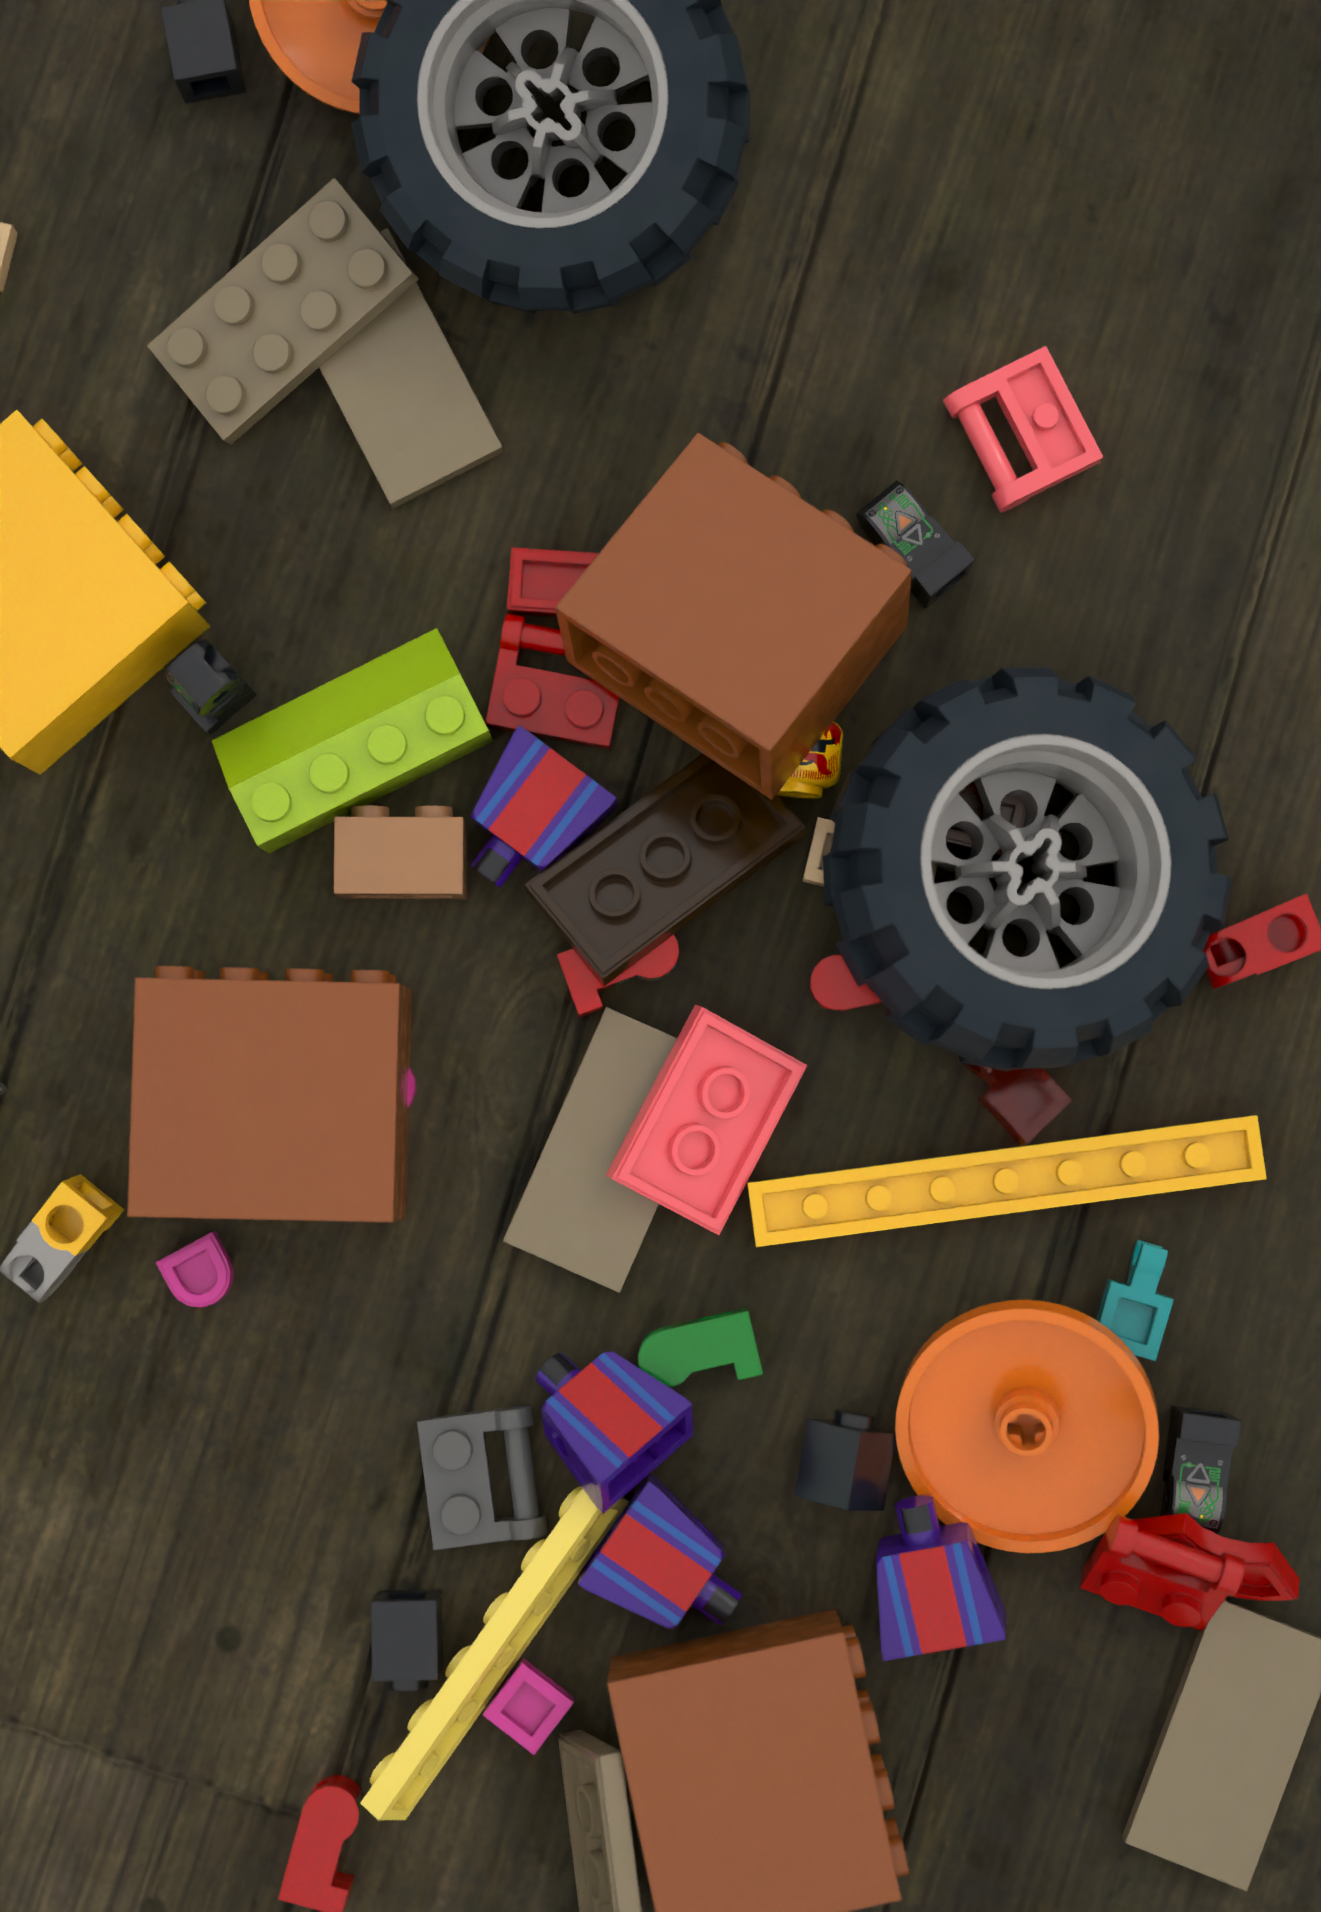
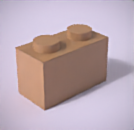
[334,805,468,899]

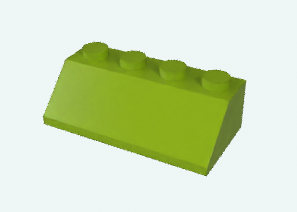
[211,628,494,854]

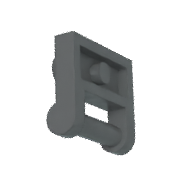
[417,1405,549,1550]

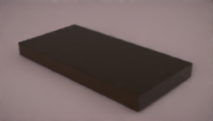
[524,753,806,986]

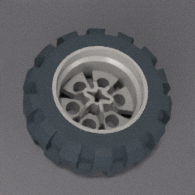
[351,0,750,314]
[823,667,1232,1071]

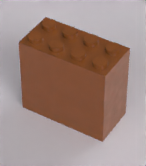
[555,433,912,800]
[127,966,412,1222]
[607,1609,909,1912]

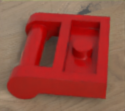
[485,613,620,750]
[1080,1515,1245,1631]

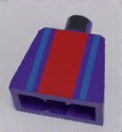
[470,725,618,888]
[536,1352,693,1514]
[578,1474,742,1630]
[877,1495,1006,1661]

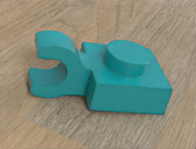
[1096,1239,1174,1361]

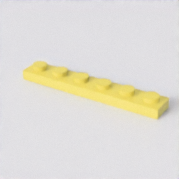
[360,1486,630,1820]

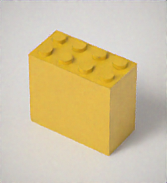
[0,410,210,775]

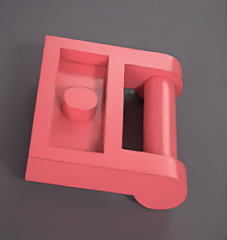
[943,346,1103,513]

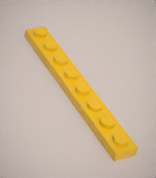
[747,1115,1267,1247]

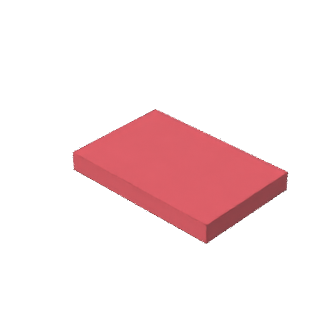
[605,1005,808,1235]

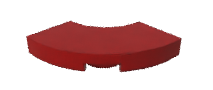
[1133,1513,1300,1601]

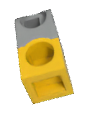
[0,1174,125,1303]

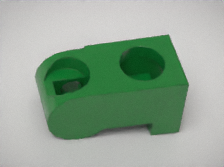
[638,1307,763,1387]

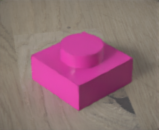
[483,1658,575,1755]

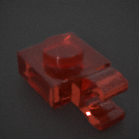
[957,1055,1072,1146]

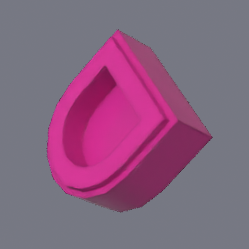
[156,1231,234,1308]

